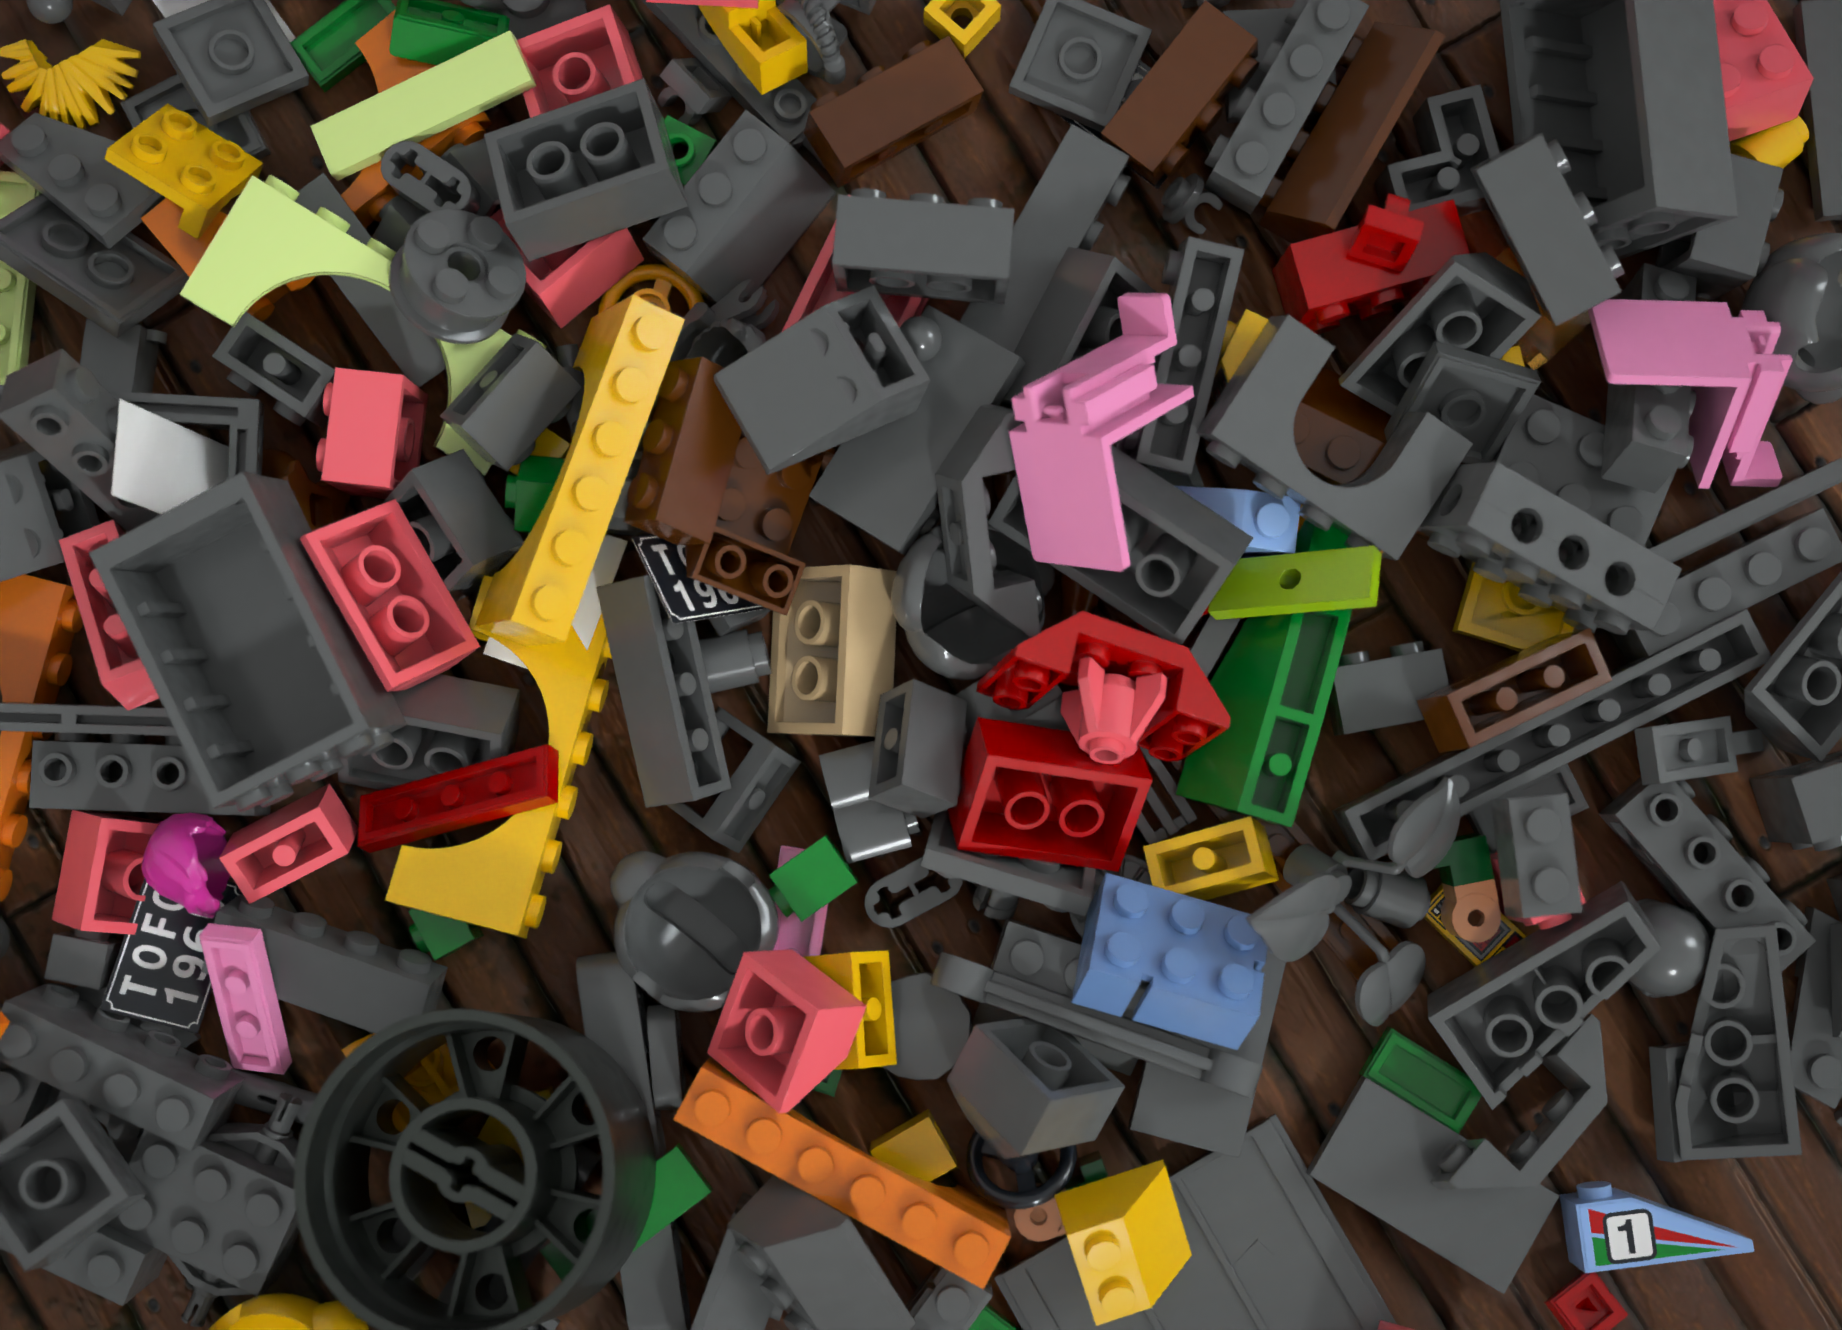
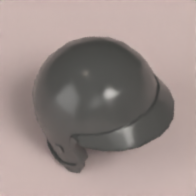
[1626,898,1711,998]

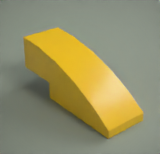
[698,0,808,95]

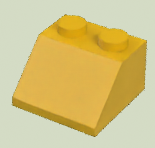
[1054,1159,1192,1326]

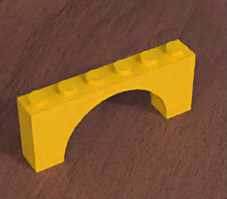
[475,295,685,646]
[385,575,612,939]

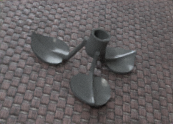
[1246,775,1460,1027]

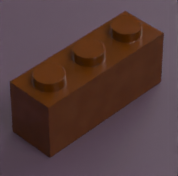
[1101,0,1260,185]
[804,36,984,188]
[623,357,742,545]
[1416,628,1612,752]

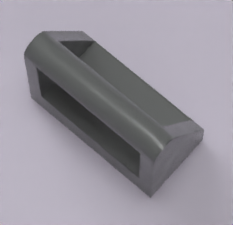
[667,706,801,853]

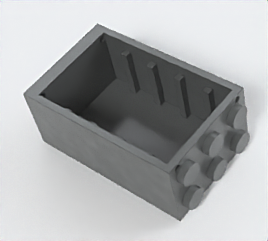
[1500,0,1738,260]
[89,472,407,812]

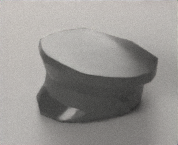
[881,972,974,1080]

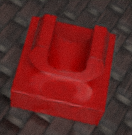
[1348,193,1425,272]

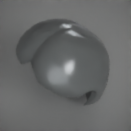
[1741,232,1842,404]
[891,518,1055,680]
[610,851,779,1012]

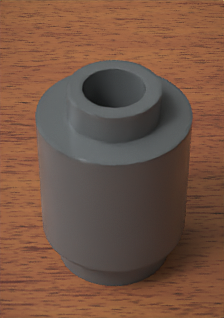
[699,629,772,694]
[1344,860,1431,929]

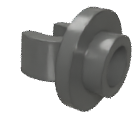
[1161,173,1223,234]

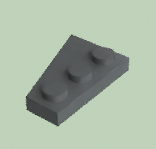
[0,113,166,249]
[1787,907,1842,1109]

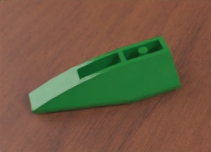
[1175,520,1353,828]

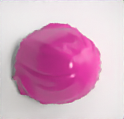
[142,812,230,919]

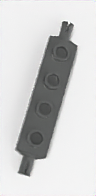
[641,0,826,169]

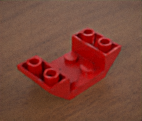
[976,611,1231,761]

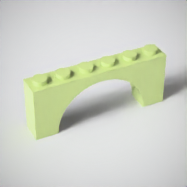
[180,175,547,476]

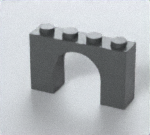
[1196,315,1473,561]

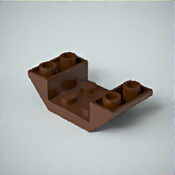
[685,431,841,616]

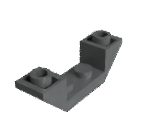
[935,404,1042,637]
[1430,1014,1608,1190]

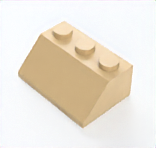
[767,564,896,737]

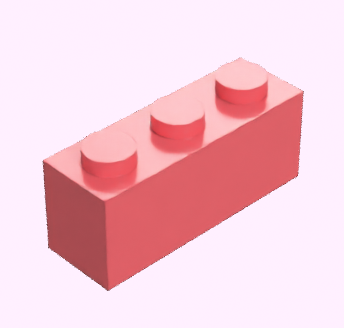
[59,519,159,711]

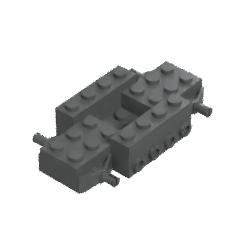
[0,983,303,1327]

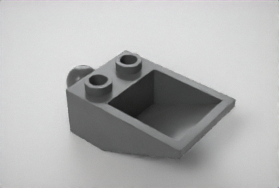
[713,285,942,475]
[0,441,100,582]

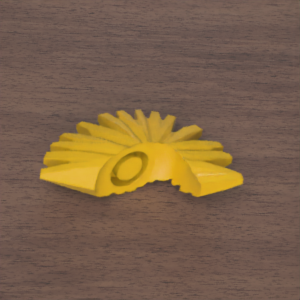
[0,39,141,129]

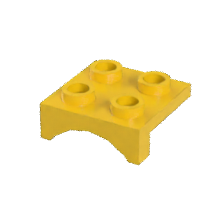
[104,103,264,239]

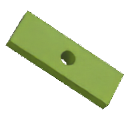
[1208,545,1382,620]

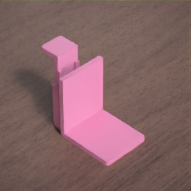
[1009,293,1194,572]
[1588,299,1792,489]

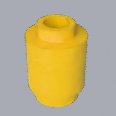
[1729,115,1809,168]

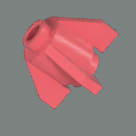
[1060,657,1167,764]

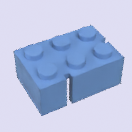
[1071,873,1267,1050]

